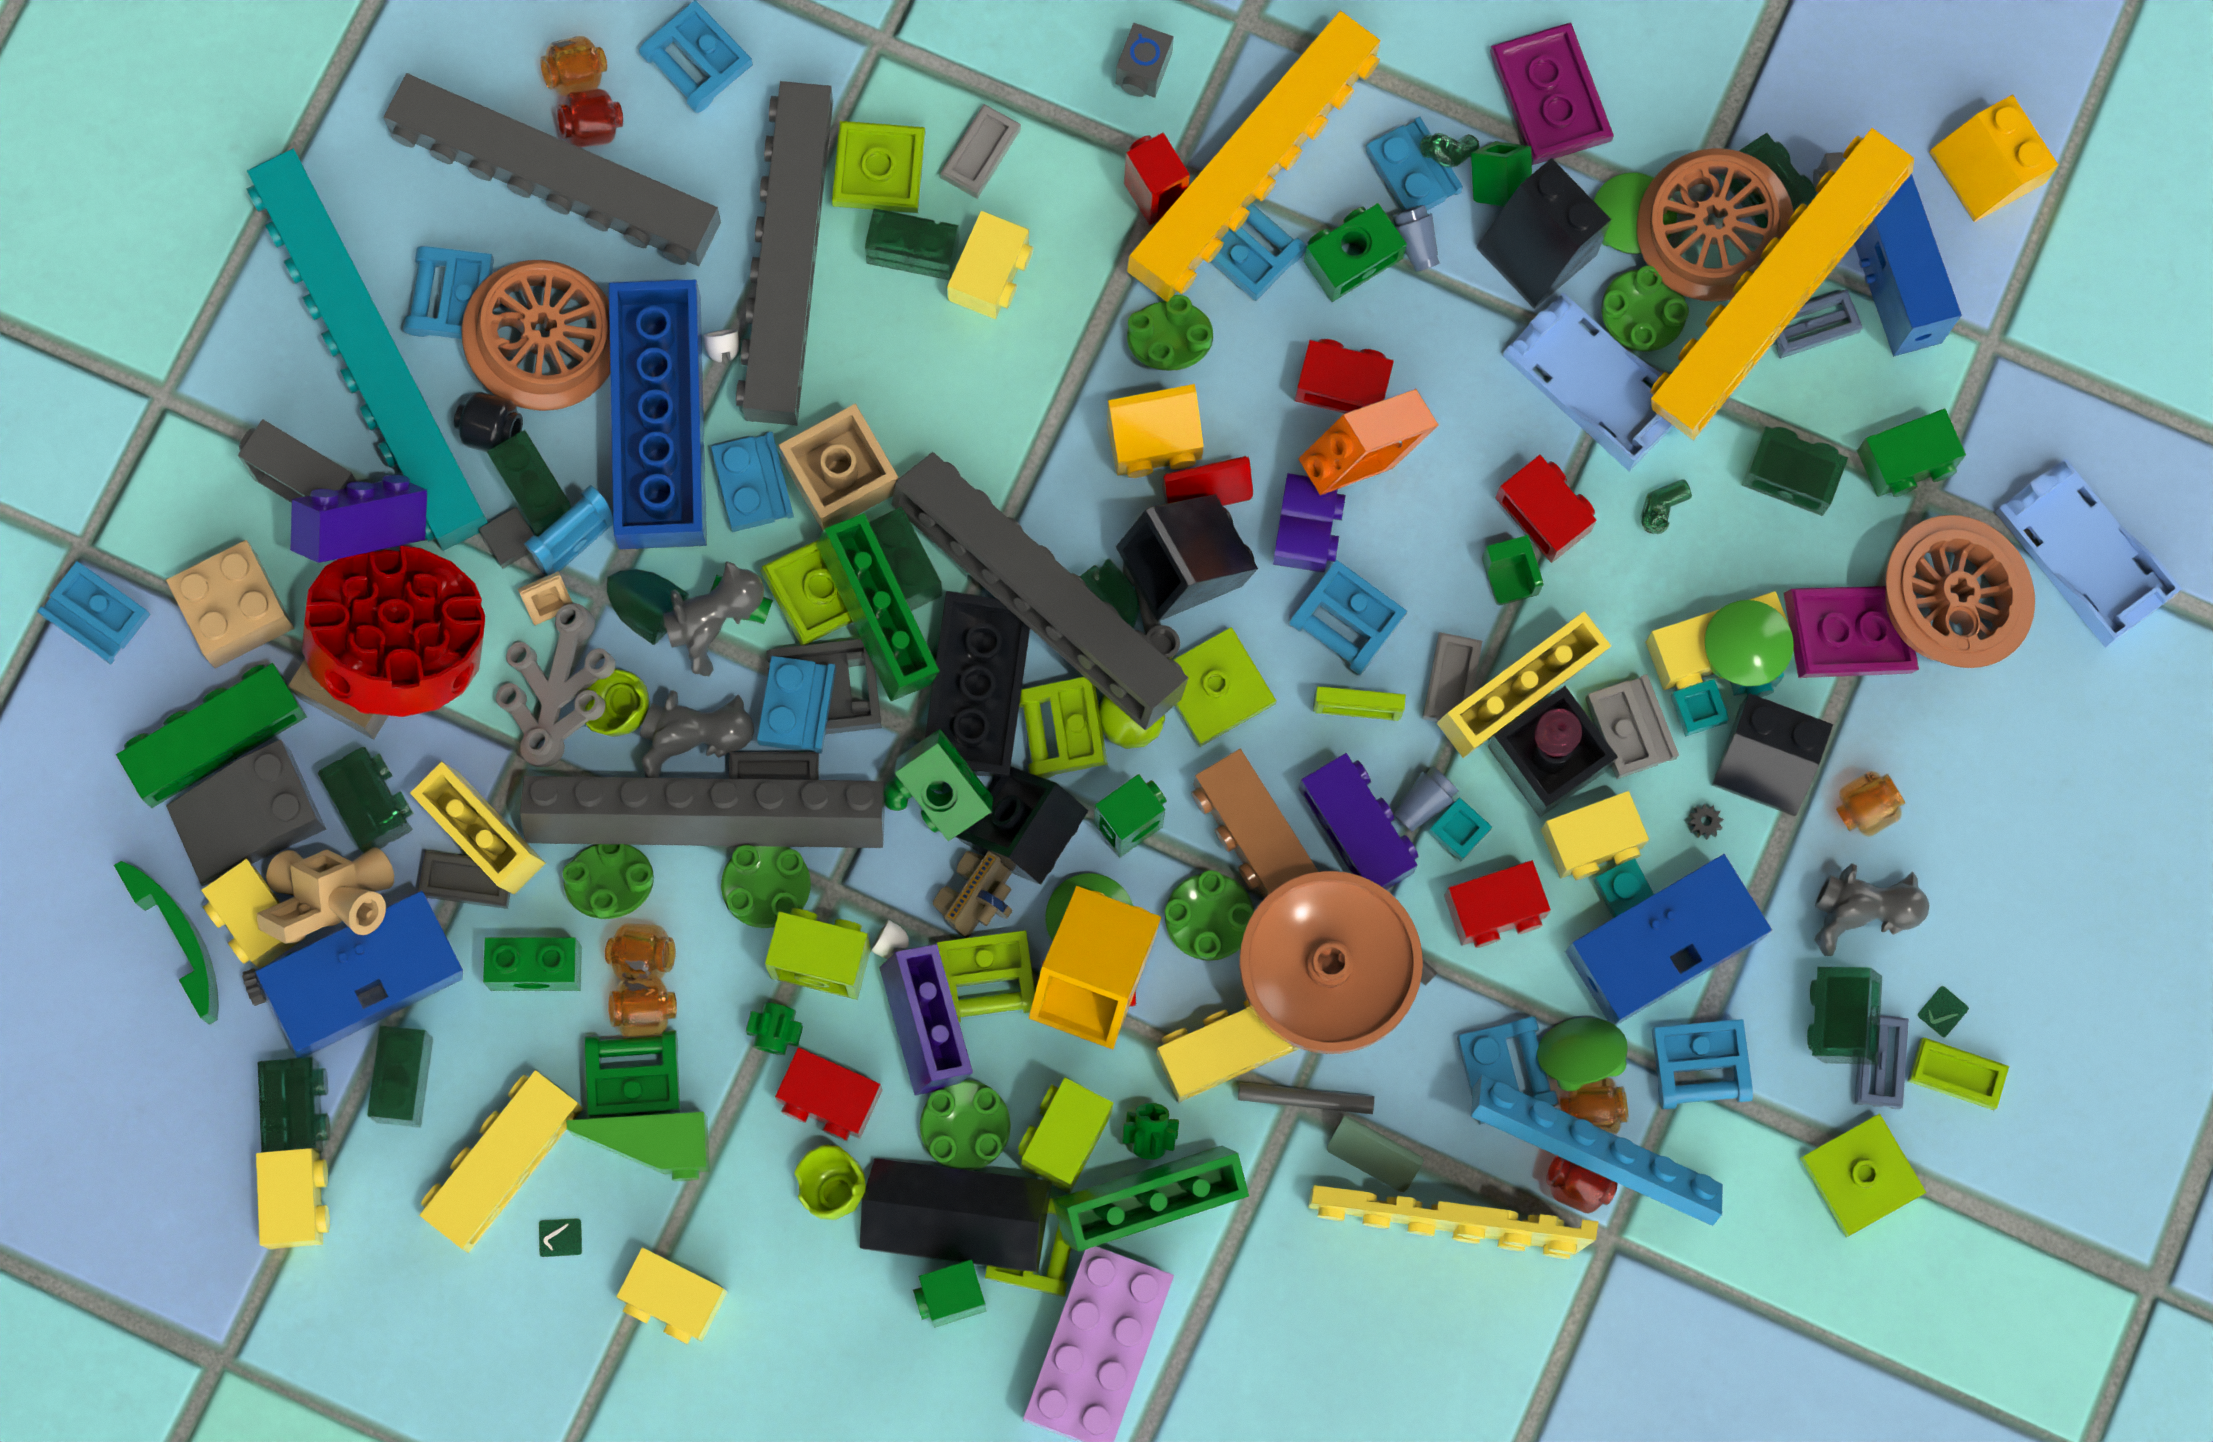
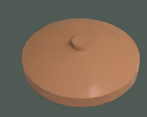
[1239,871,1423,1054]

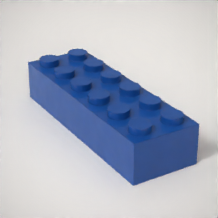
[609,279,707,549]

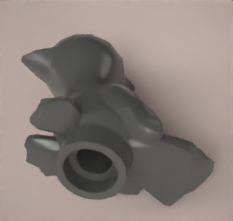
[663,561,764,676]
[640,690,754,778]
[1814,863,1929,956]

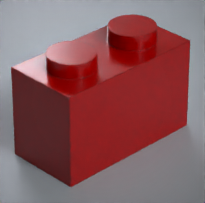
[1124,132,1190,225]
[1295,339,1394,414]
[1495,455,1597,563]
[1444,860,1551,948]
[775,1047,882,1142]

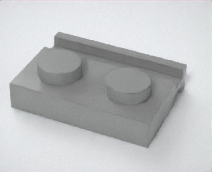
[1585,674,1679,779]

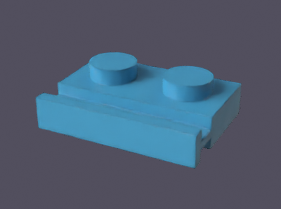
[1365,117,1463,211]
[711,432,794,532]
[37,561,151,665]
[757,656,836,754]

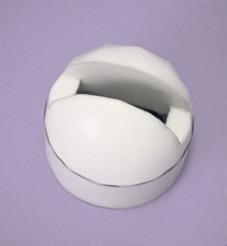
[703,329,740,363]
[871,920,909,959]

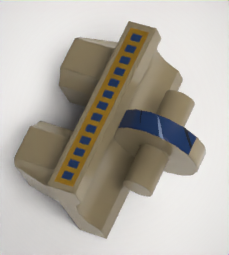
[933,851,1012,938]

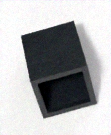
[1476,158,1612,309]
[1116,494,1258,622]

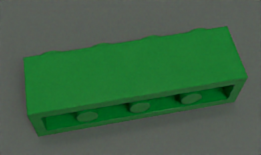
[816,513,939,702]
[116,663,307,808]
[1053,1145,1249,1252]

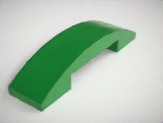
[114,861,219,1025]

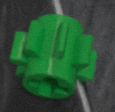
[745,1002,803,1055]
[1122,1103,1179,1160]

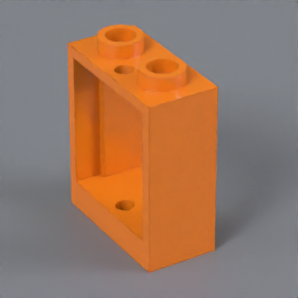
[1298,389,1439,495]

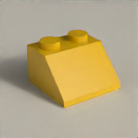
[1929,94,2059,222]
[1107,384,1204,478]

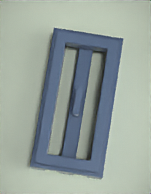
[1774,289,1863,359]
[1855,1014,1909,1109]

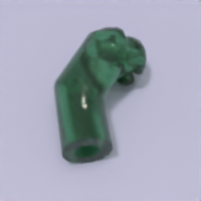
[1419,133,1479,168]
[1640,479,1692,534]

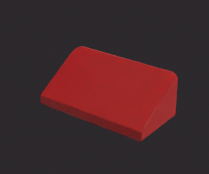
[1162,456,1253,506]

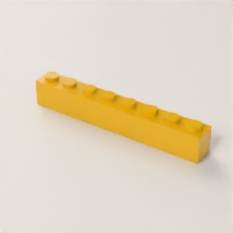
[1127,10,1381,302]
[1650,128,1914,441]

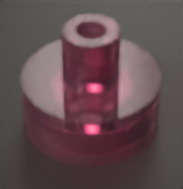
[1535,709,1582,757]

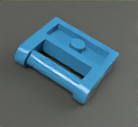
[639,0,753,113]
[1211,203,1307,301]
[403,246,494,339]
[524,485,613,576]
[1289,560,1407,675]
[1457,1017,1559,1125]
[1652,1019,1753,1110]

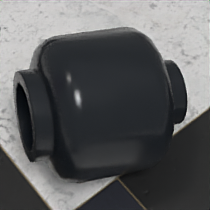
[454,392,523,454]

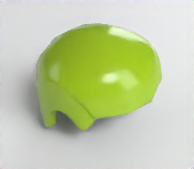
[584,668,649,737]
[1098,694,1165,749]
[795,1145,866,1220]

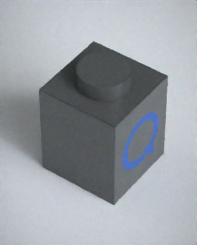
[1115,23,1174,98]

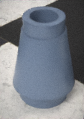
[1392,205,1440,272]
[1393,766,1459,832]

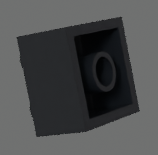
[1487,686,1618,818]

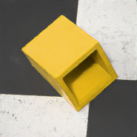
[1029,886,1161,1050]

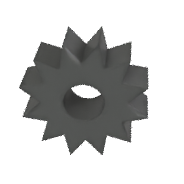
[1688,803,1724,840]
[242,968,266,1006]

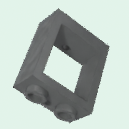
[238,419,357,503]

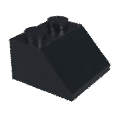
[1712,693,1833,816]
[956,766,1088,885]

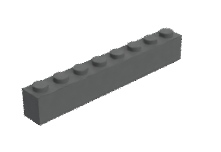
[384,73,721,267]
[736,81,833,426]
[891,452,1189,731]
[520,776,885,848]

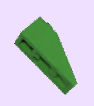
[566,1112,710,1181]

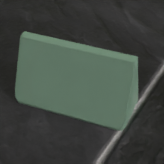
[1327,1116,1424,1192]

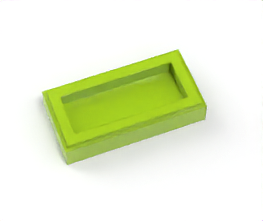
[1313,686,1406,721]
[1907,1037,2009,1111]

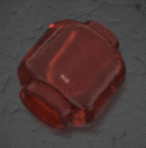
[557,89,623,148]
[1546,1155,1618,1214]

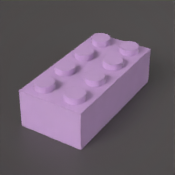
[1023,1246,1174,1442]

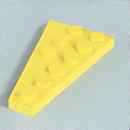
[1308,1185,1599,1259]

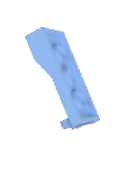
[1503,292,1674,472]
[1995,459,2182,648]

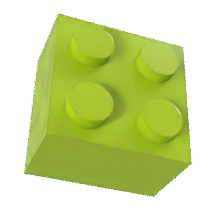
[765,908,871,1000]
[1018,1077,1113,1194]

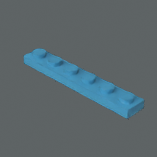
[1471,1075,1723,1226]

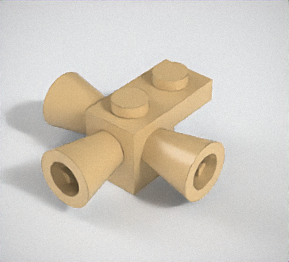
[257,847,394,944]

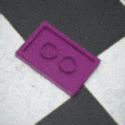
[1490,22,1614,165]
[1783,586,1919,678]

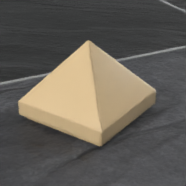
[518,571,573,626]

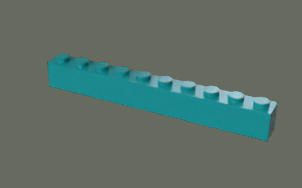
[246,148,488,551]

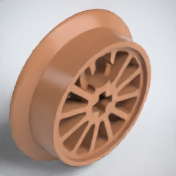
[1637,148,1794,302]
[461,260,610,411]
[1885,515,2035,668]

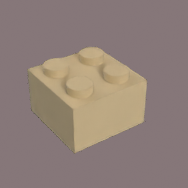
[778,403,898,531]
[166,540,295,668]

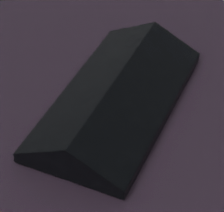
[925,591,1030,777]
[860,1158,1052,1273]

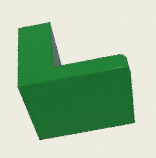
[1471,141,1532,207]
[1482,535,1544,606]

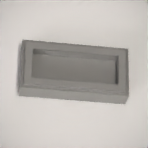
[940,104,1021,199]
[1422,632,1483,722]

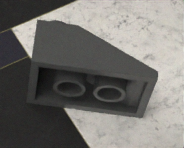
[166,740,326,886]

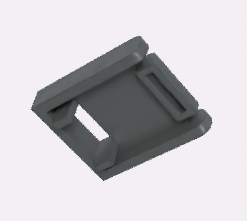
[767,639,882,735]

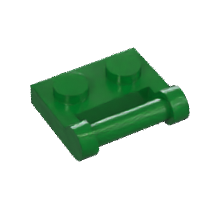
[585,1030,681,1118]

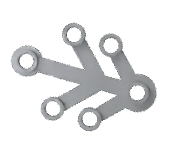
[496,603,616,767]

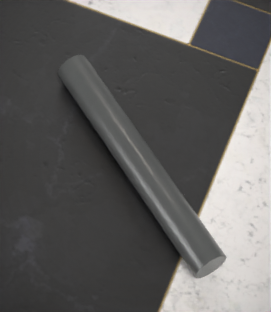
[1238,1082,1374,1114]

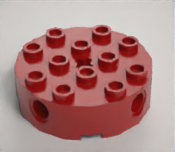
[302,546,485,717]

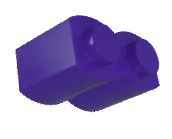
[1273,473,1346,573]

